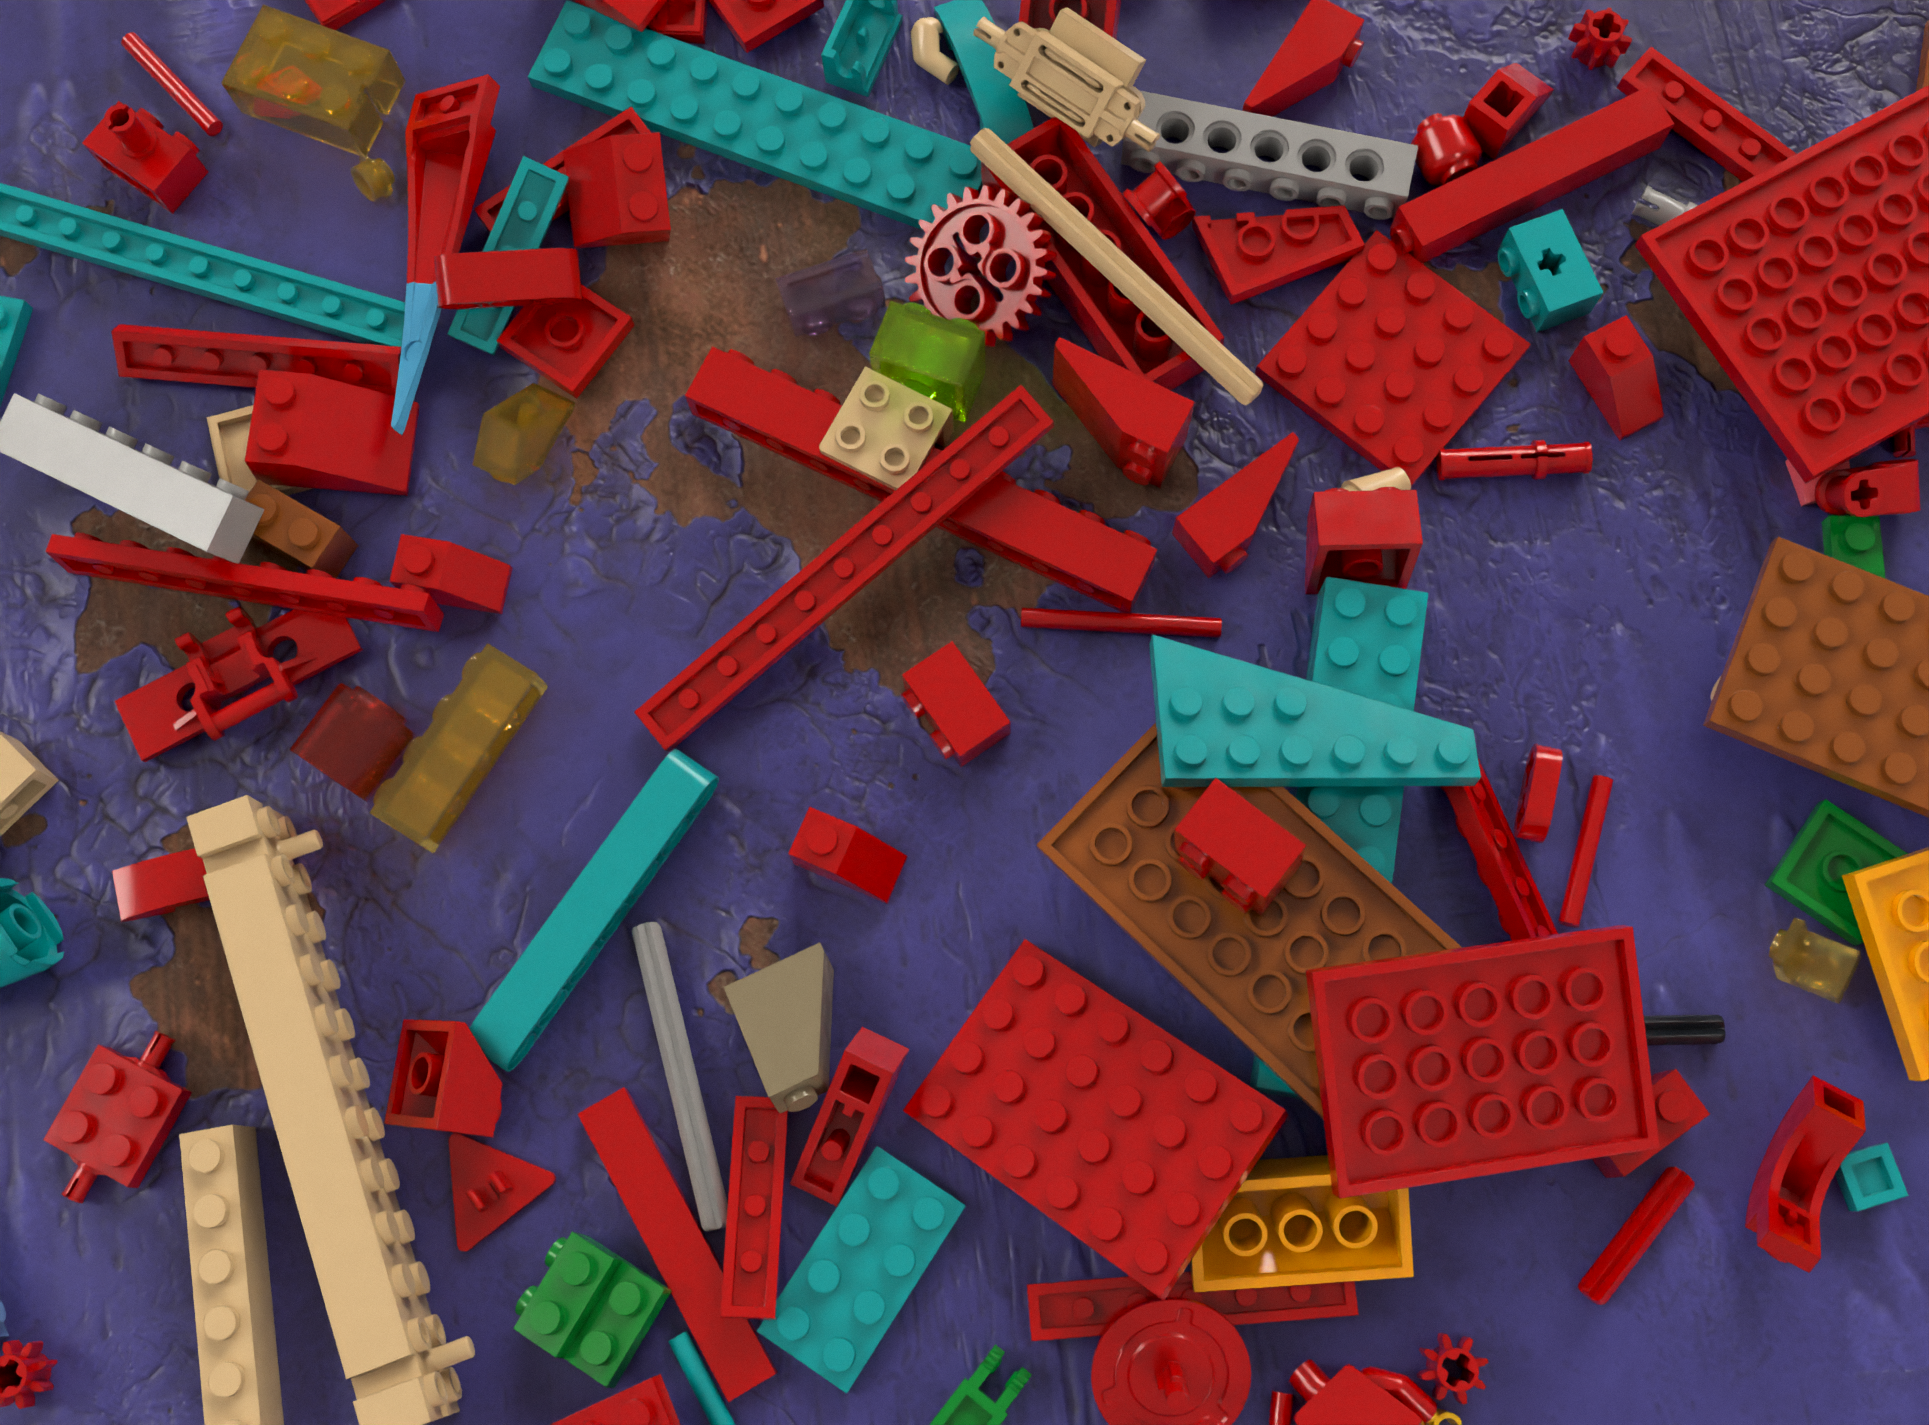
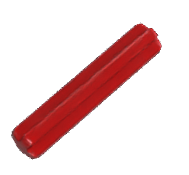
[1578,1166,1695,1305]

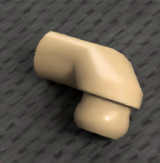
[911,17,960,85]

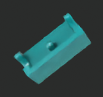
[821,0,903,97]

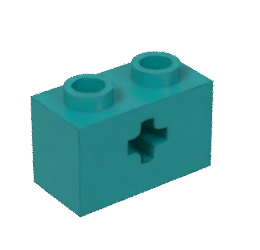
[1497,209,1603,332]

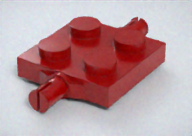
[43,1030,192,1204]

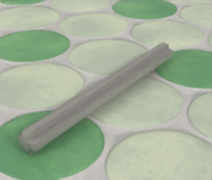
[632,922,728,1232]

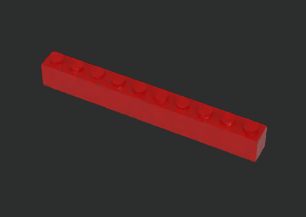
[685,346,1158,613]

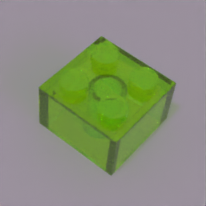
[869,300,986,423]

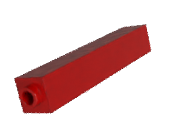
[1390,86,1674,264]

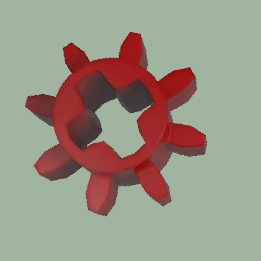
[1568,7,1632,70]
[1416,1332,1489,1405]
[0,1340,58,1409]

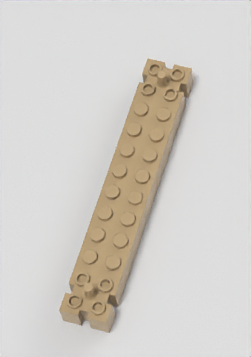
[186,795,475,1425]

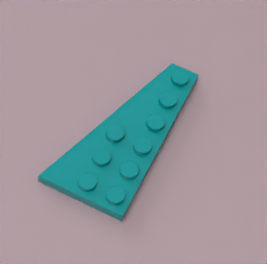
[1149,634,1481,787]

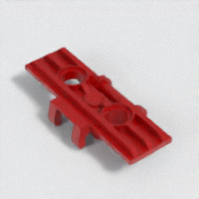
[115,606,363,762]

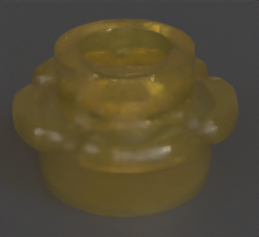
[351,155,395,201]

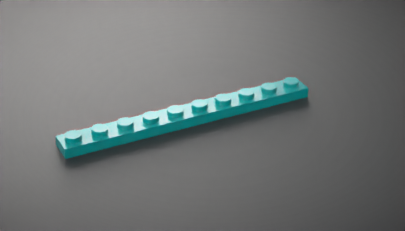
[0,183,405,347]

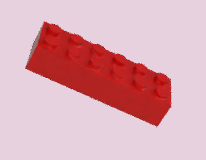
[981,116,1225,390]

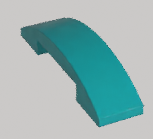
[934,0,1034,144]

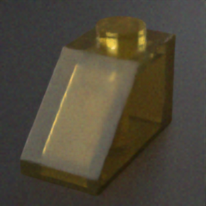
[472,383,575,485]

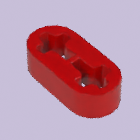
[1514,744,1563,843]

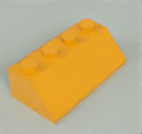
[1190,1155,1414,1292]

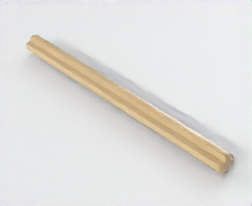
[970,128,1263,405]

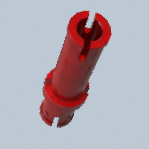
[1436,440,1593,480]

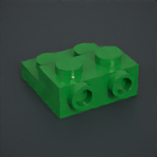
[513,1231,672,1388]

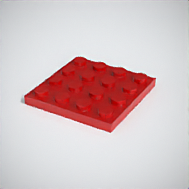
[1255,230,1531,487]

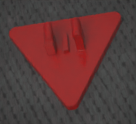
[448,1133,556,1252]

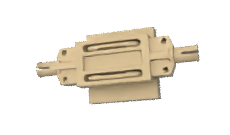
[973,7,1160,152]

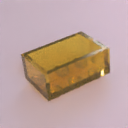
[221,4,406,158]

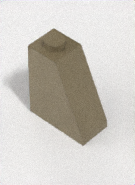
[724,942,834,1114]

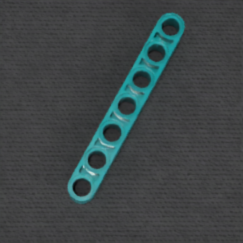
[469,749,719,1072]

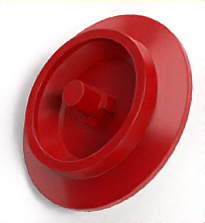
[1091,1298,1251,1425]

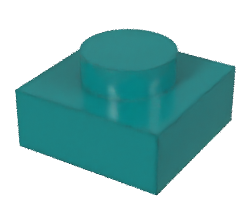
[1835,1143,1909,1212]

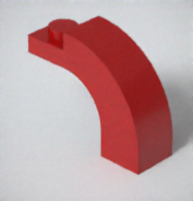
[1745,1075,1866,1273]

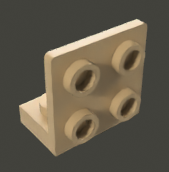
[819,366,954,490]

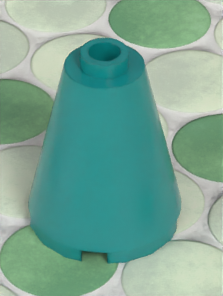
[0,878,64,988]

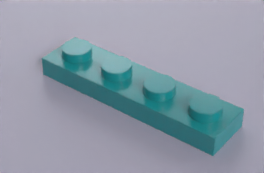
[447,156,569,356]

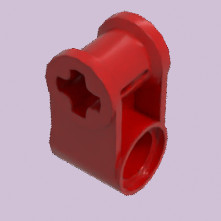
[1122,161,1196,240]
[1814,459,1920,517]

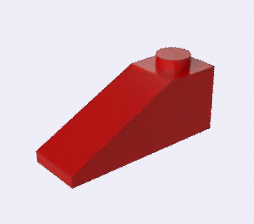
[1242,0,1365,117]
[1172,432,1299,579]
[790,1027,909,1207]

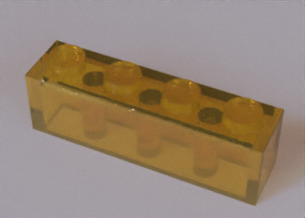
[369,643,548,854]

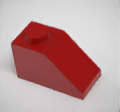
[1568,315,1664,441]
[389,534,513,614]
[788,806,908,904]

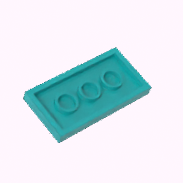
[757,1146,966,1394]

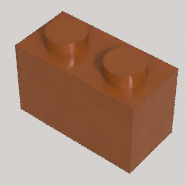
[245,479,359,578]

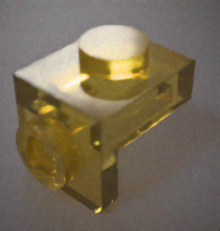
[1769,917,1862,1004]

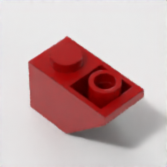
[1463,63,1554,160]

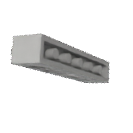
[1121,90,1418,220]

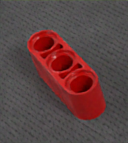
[434,248,582,309]

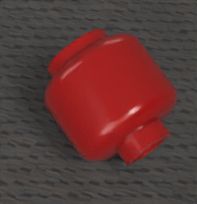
[1411,113,1482,186]

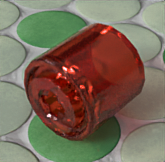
[289,683,415,802]

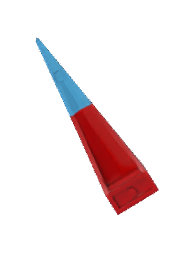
[391,74,500,435]

